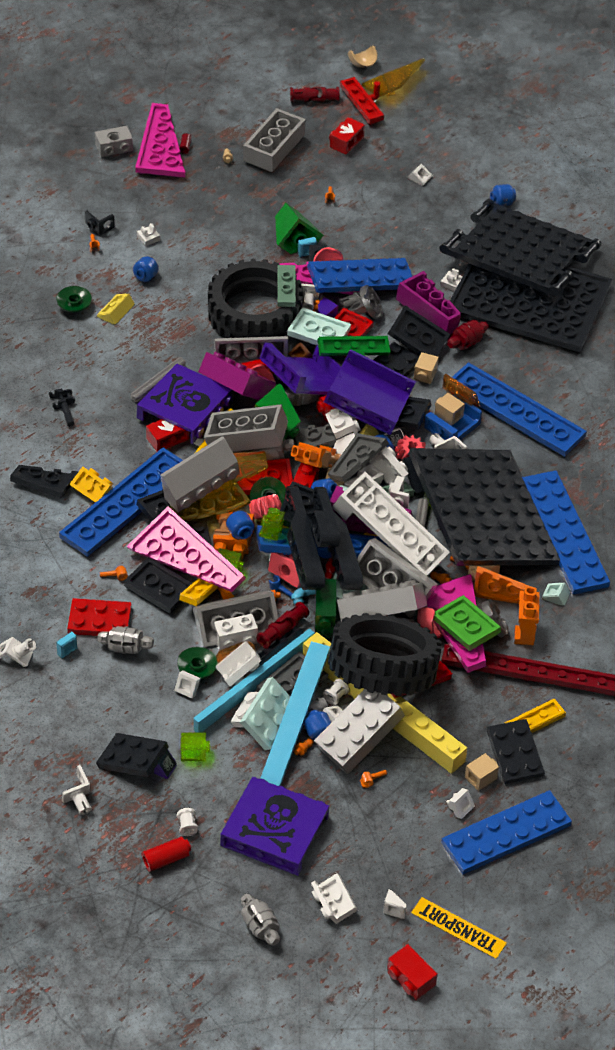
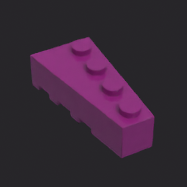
[396,271,461,334]
[198,351,276,400]

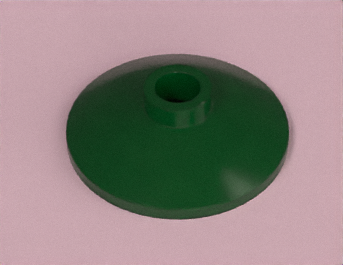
[56,286,92,312]
[250,477,286,506]
[177,647,217,679]

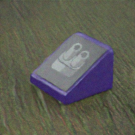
[154,750,177,779]

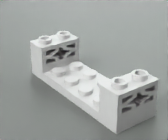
[332,472,450,576]

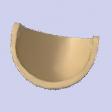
[348,46,377,68]

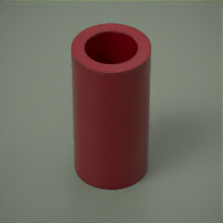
[179,133,192,154]

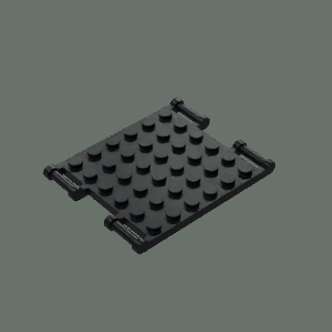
[439,198,602,296]

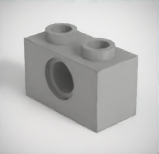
[95,126,133,157]

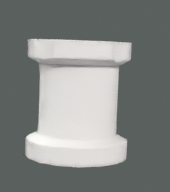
[323,679,350,705]
[177,808,198,836]

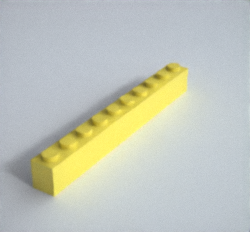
[303,632,467,774]

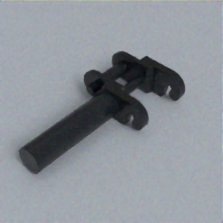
[49,388,75,427]

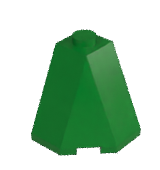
[275,203,324,254]
[254,384,301,441]

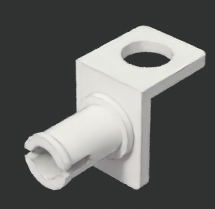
[301,284,319,311]
[429,433,467,449]
[0,637,36,667]
[62,765,92,815]

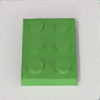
[433,595,501,651]

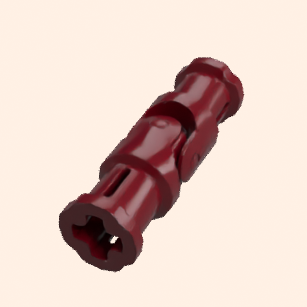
[290,87,340,102]
[256,602,310,649]

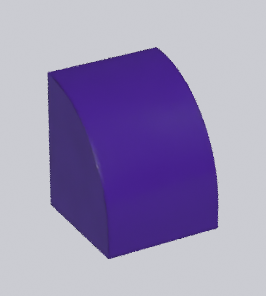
[318,297,338,318]

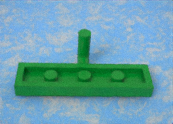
[317,336,390,356]

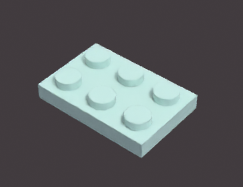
[287,307,351,345]
[240,677,290,750]

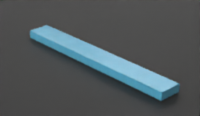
[193,629,315,735]
[260,641,330,786]

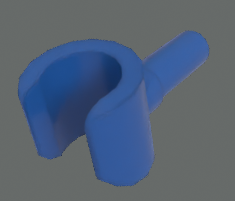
[269,575,293,597]

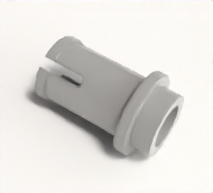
[340,292,362,308]
[306,697,328,718]

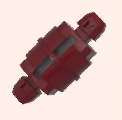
[447,320,489,350]

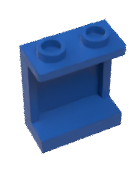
[424,393,482,440]

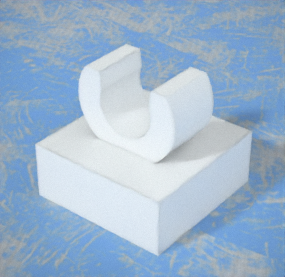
[137,223,160,246]
[440,268,462,292]
[174,671,200,698]
[446,788,475,819]

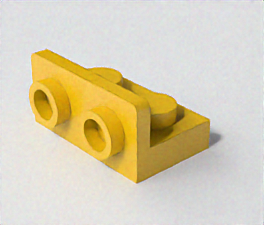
[69,467,113,503]

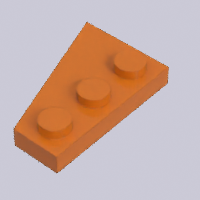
[474,566,531,604]

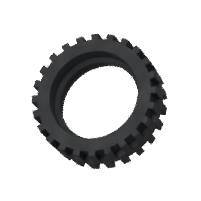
[208,259,303,338]
[328,613,442,696]

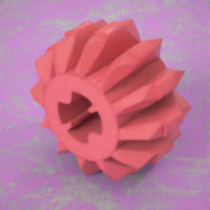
[395,435,426,461]
[249,494,282,519]

